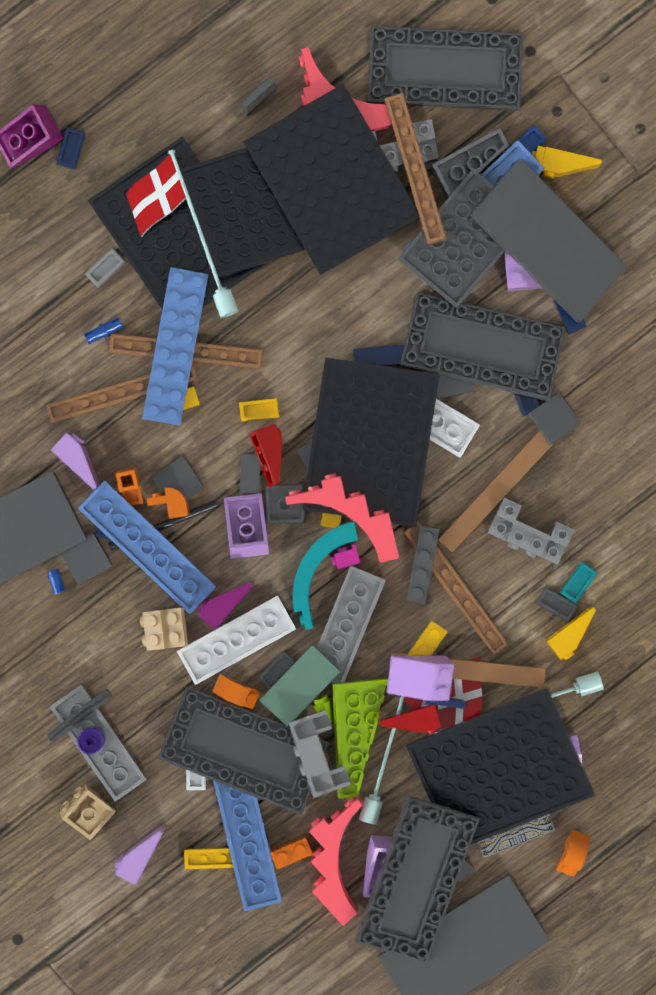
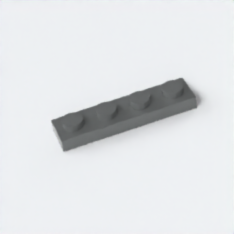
[407,525,440,604]

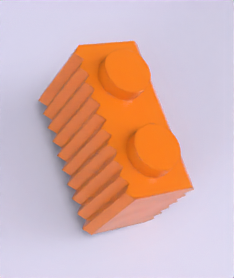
[270,834,313,870]

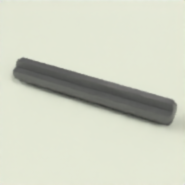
[47,689,112,743]

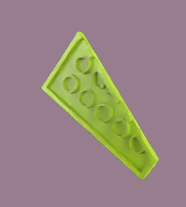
[332,678,388,799]

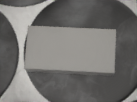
[85,248,126,289]

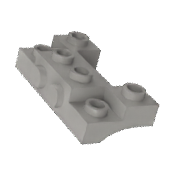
[371,119,439,172]
[487,498,574,565]
[289,710,351,798]

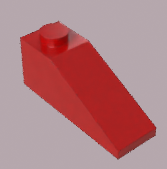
[249,424,282,488]
[379,704,441,735]

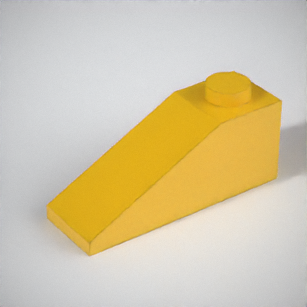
[541,147,602,179]
[545,606,596,660]

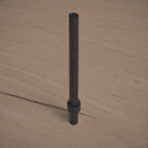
[108,501,218,550]

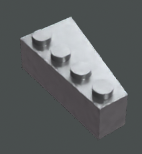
[430,128,509,199]

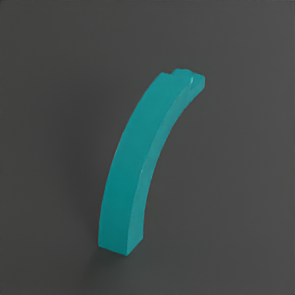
[293,521,359,630]

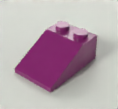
[0,104,63,169]
[197,582,254,629]

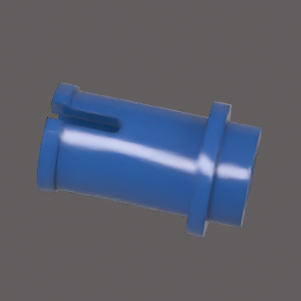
[47,569,66,594]

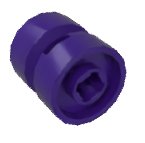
[77,726,106,754]

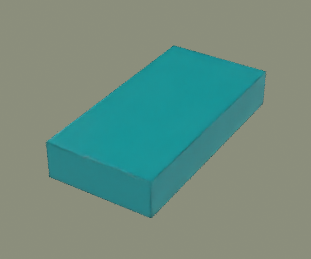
[559,562,598,604]

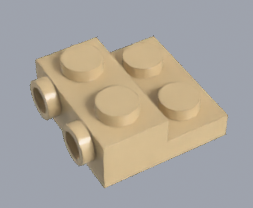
[140,607,188,651]
[60,784,116,840]

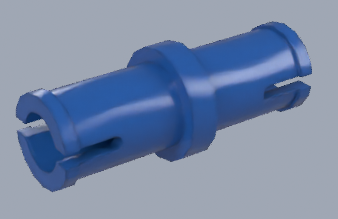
[83,317,123,344]

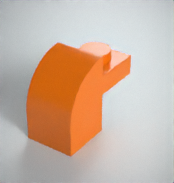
[115,467,144,506]
[146,488,190,518]
[212,674,260,709]
[556,830,590,877]

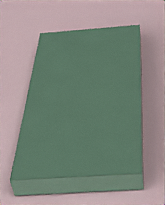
[260,644,341,727]

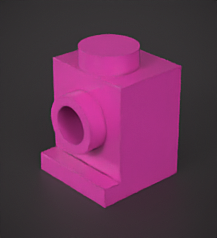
[330,544,360,569]

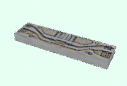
[477,814,555,858]

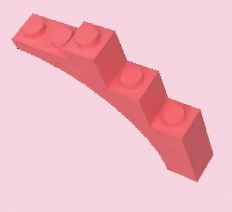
[299,47,393,133]
[285,473,399,563]
[309,795,364,926]

